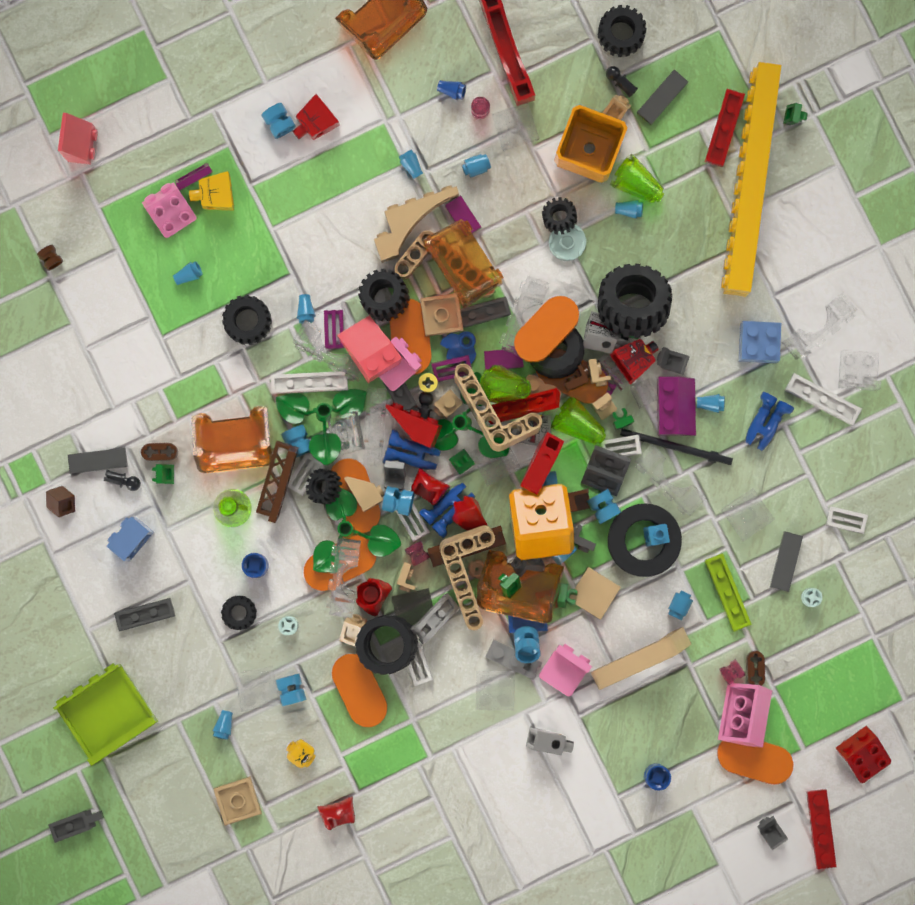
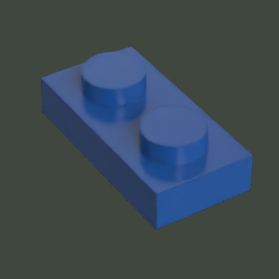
[508,612,548,633]

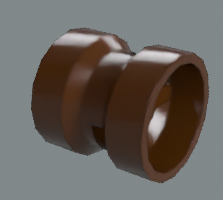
[37,244,63,271]

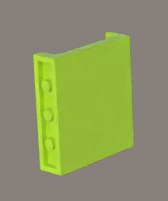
[53,663,158,766]

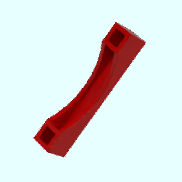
[479,0,536,106]

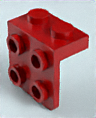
[836,725,891,783]

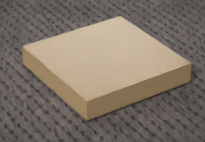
[420,293,464,337]
[569,567,621,620]
[213,776,262,826]

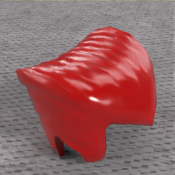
[411,468,451,505]
[452,496,487,531]
[356,578,392,616]
[317,796,355,830]

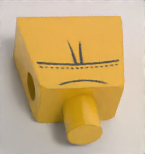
[189,171,234,211]

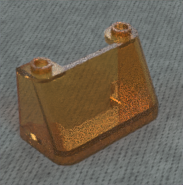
[335,0,427,60]
[422,219,504,309]
[191,406,273,473]
[477,550,564,623]

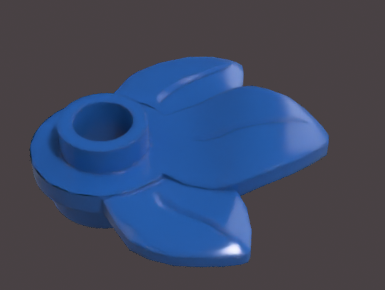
[440,331,476,364]

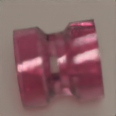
[471,97,490,119]
[405,541,430,566]
[719,659,745,685]

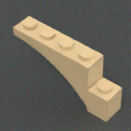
[374,185,459,263]

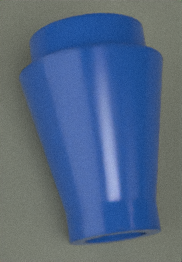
[437,80,466,100]

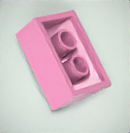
[718,683,772,747]

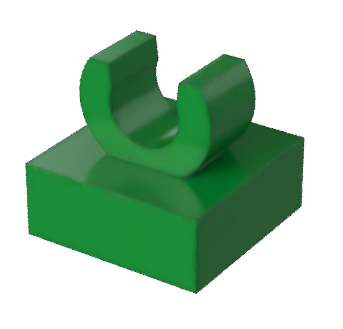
[783,103,808,126]
[612,408,635,431]
[449,449,475,475]
[152,464,174,484]
[498,572,522,599]
[558,583,578,608]

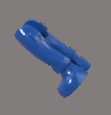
[745,392,794,451]
[383,429,441,470]
[419,483,476,538]

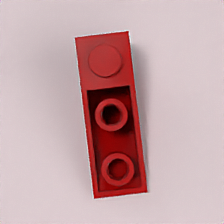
[385,402,443,448]
[520,432,564,495]

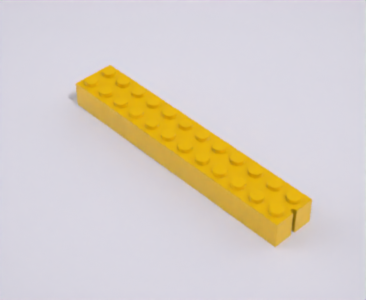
[721,62,782,297]

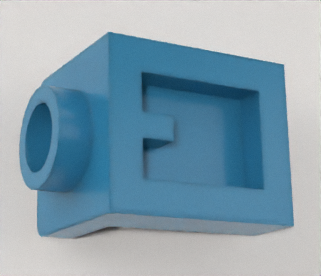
[643,524,670,547]

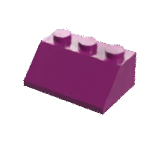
[657,377,696,436]

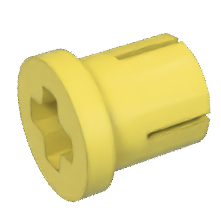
[418,373,438,393]

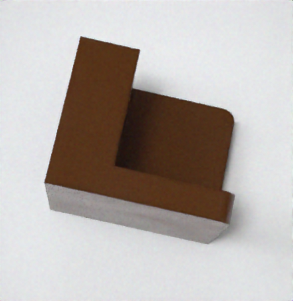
[46,486,75,517]
[568,489,590,513]

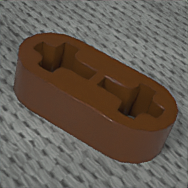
[141,443,178,461]
[746,650,765,686]

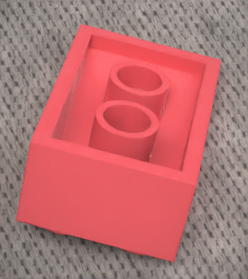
[58,113,98,165]
[337,315,402,383]

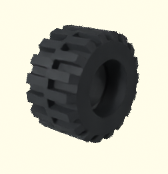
[598,5,647,57]
[358,269,410,321]
[222,295,272,345]

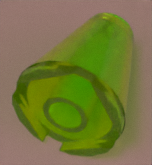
[610,154,664,204]
[480,365,531,403]
[551,397,606,445]
[213,489,252,527]

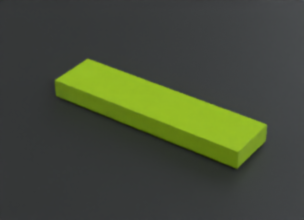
[704,553,752,632]

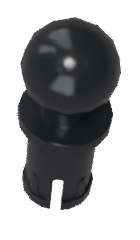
[606,66,638,98]
[417,392,434,419]
[104,469,141,491]

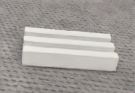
[601,435,642,456]
[288,453,322,496]
[395,504,430,542]
[825,506,868,534]
[402,643,433,686]

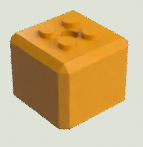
[554,105,627,183]
[509,484,574,560]

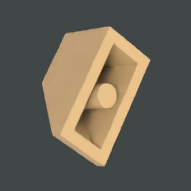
[344,476,385,512]

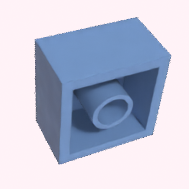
[739,321,782,363]
[106,516,154,562]

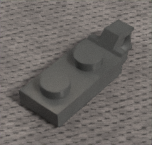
[48,810,104,843]

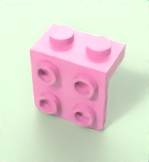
[142,182,196,238]
[379,337,422,391]
[539,644,592,696]

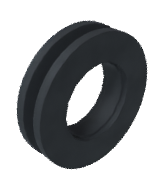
[607,503,682,577]

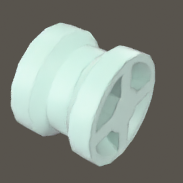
[801,588,822,607]
[278,616,298,635]

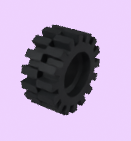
[542,197,577,235]
[306,469,342,505]
[221,596,257,630]

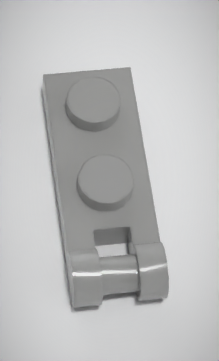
[411,593,460,644]
[485,639,542,680]

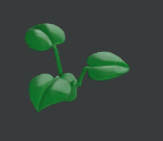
[435,372,510,458]
[276,389,367,465]
[313,487,401,573]

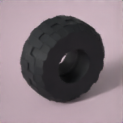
[530,328,584,379]

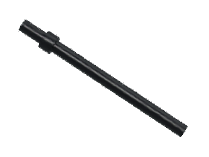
[620,428,733,465]

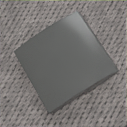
[581,445,631,496]

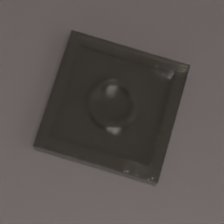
[392,588,433,629]

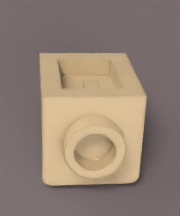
[602,95,631,120]
[587,359,611,387]
[434,389,463,419]
[591,392,617,420]
[397,562,416,593]
[339,613,367,647]

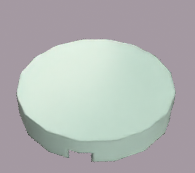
[548,224,587,261]

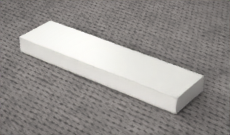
[271,371,348,394]
[785,373,862,426]

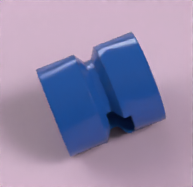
[242,553,269,578]
[644,763,671,791]

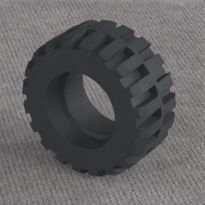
[597,263,673,338]

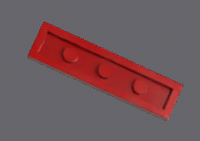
[704,89,745,167]
[488,388,560,425]
[806,789,837,869]

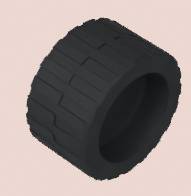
[355,615,418,675]

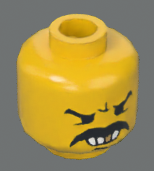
[286,739,316,768]

